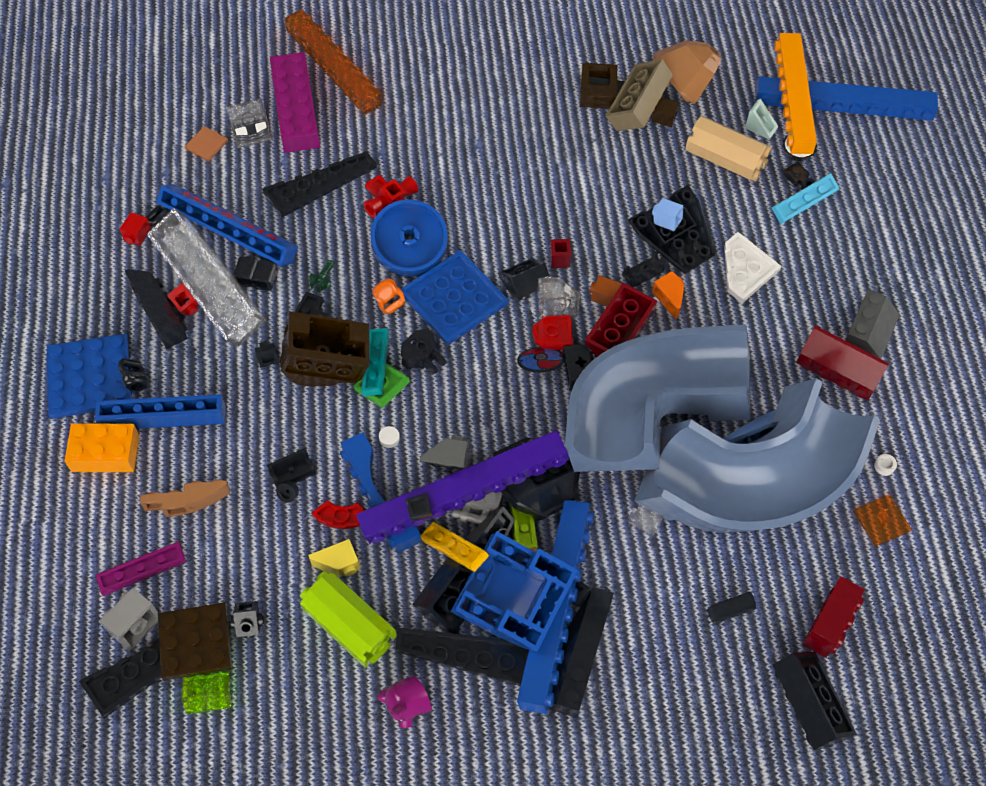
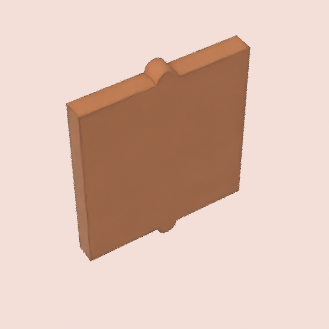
[185,126,228,162]

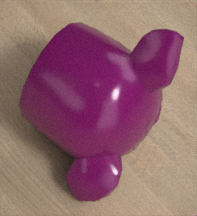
[377,676,433,728]

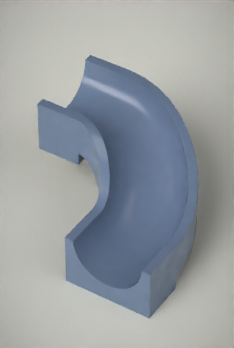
[565,324,751,472]
[634,378,880,533]

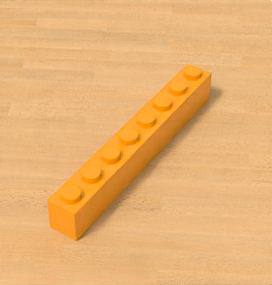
[774,33,817,154]

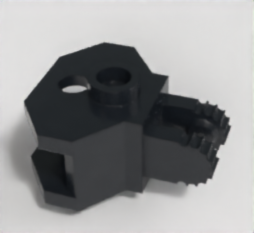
[401,329,447,374]

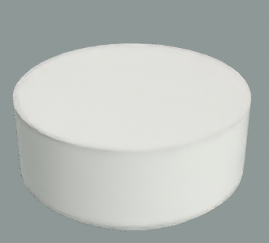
[379,426,400,448]
[874,454,897,476]

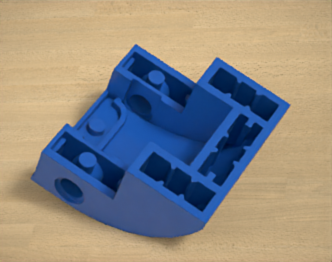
[451,531,578,652]

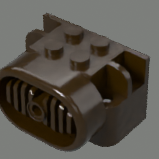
[280,311,369,387]

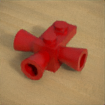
[364,175,418,218]

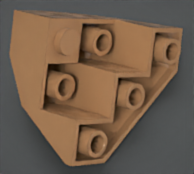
[653,40,721,104]

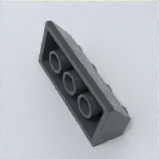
[420,435,474,470]

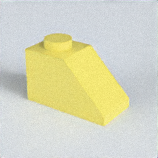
[308,539,360,577]

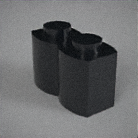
[233,256,278,291]

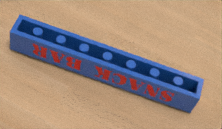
[156,184,298,266]

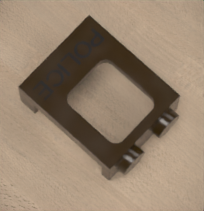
[580,63,618,109]

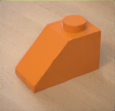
[652,271,684,319]

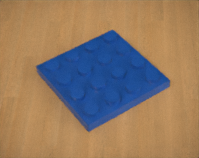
[401,250,509,346]
[47,333,133,419]

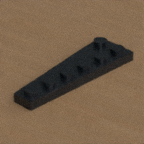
[262,151,377,218]
[395,628,529,686]
[79,642,161,719]

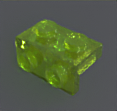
[182,672,232,714]

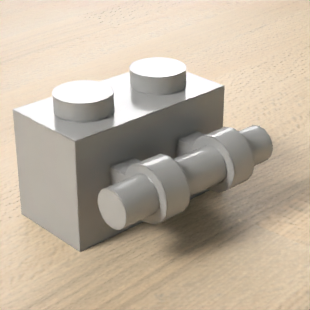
[452,492,503,526]

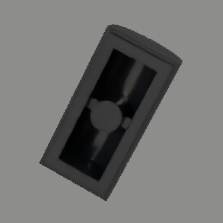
[707,591,756,624]

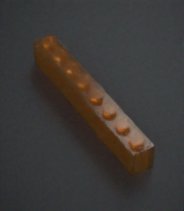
[284,9,382,116]

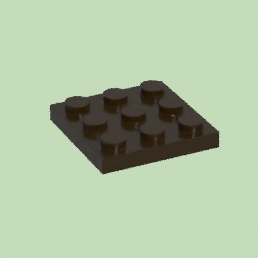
[158,602,232,681]

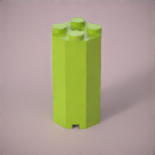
[300,571,397,668]

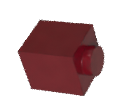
[549,239,571,268]

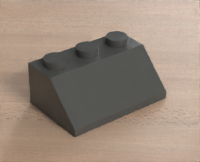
[845,289,900,359]

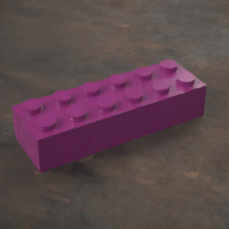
[270,52,320,153]

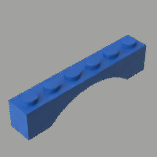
[340,432,421,553]

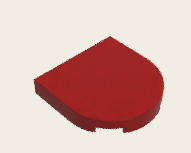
[532,315,573,350]

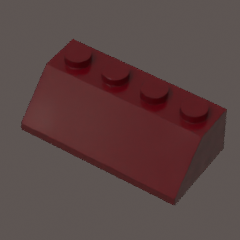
[584,282,657,357]
[796,325,889,401]

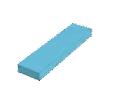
[772,173,840,224]

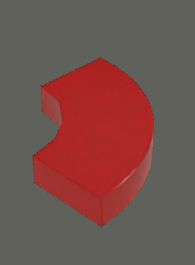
[311,500,365,529]

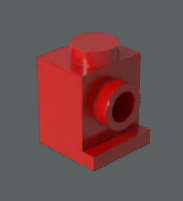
[167,283,201,316]

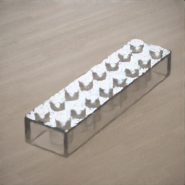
[147,208,266,347]

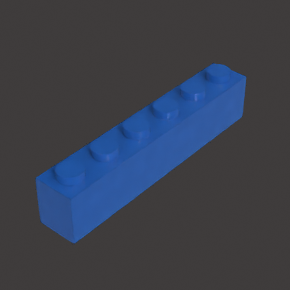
[94,394,225,429]

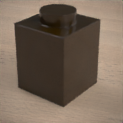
[652,97,680,128]

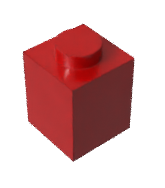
[119,212,152,246]

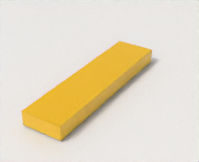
[420,522,489,572]

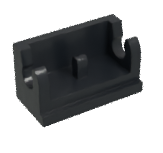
[622,251,666,288]
[266,448,316,488]

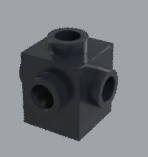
[231,601,264,638]

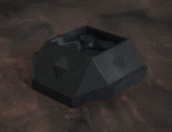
[491,438,580,521]

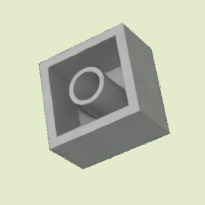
[100,588,158,652]

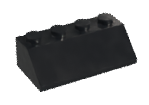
[125,269,188,349]
[773,651,857,750]

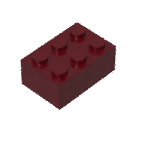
[802,576,865,658]

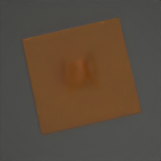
[853,494,912,547]

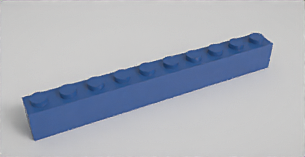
[755,76,938,120]
[517,500,595,714]

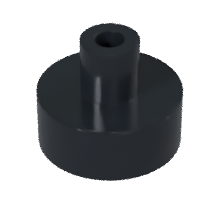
[276,480,299,503]

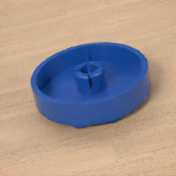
[371,200,448,277]

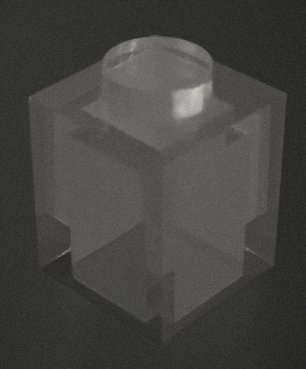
[629,504,663,537]

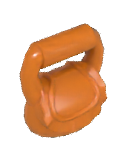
[372,278,405,314]

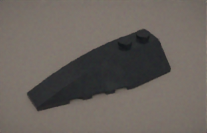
[412,506,515,634]
[549,587,614,718]

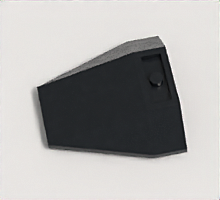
[628,185,715,274]

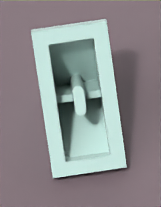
[745,99,778,139]

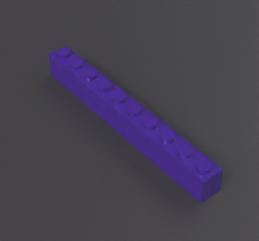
[356,430,569,544]

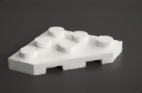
[724,232,781,303]

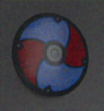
[517,347,565,373]

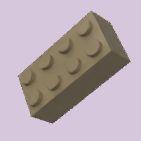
[606,59,673,131]

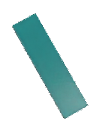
[361,328,390,396]

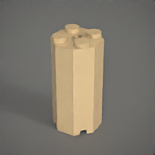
[685,116,772,182]

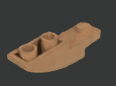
[140,479,230,517]

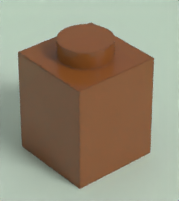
[589,275,621,306]

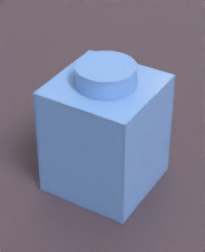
[652,198,683,231]

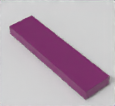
[95,541,187,596]

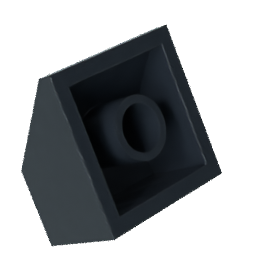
[498,258,552,300]

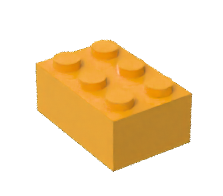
[64,423,139,472]

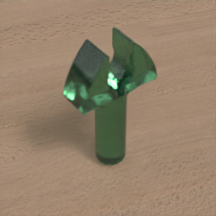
[309,260,335,292]

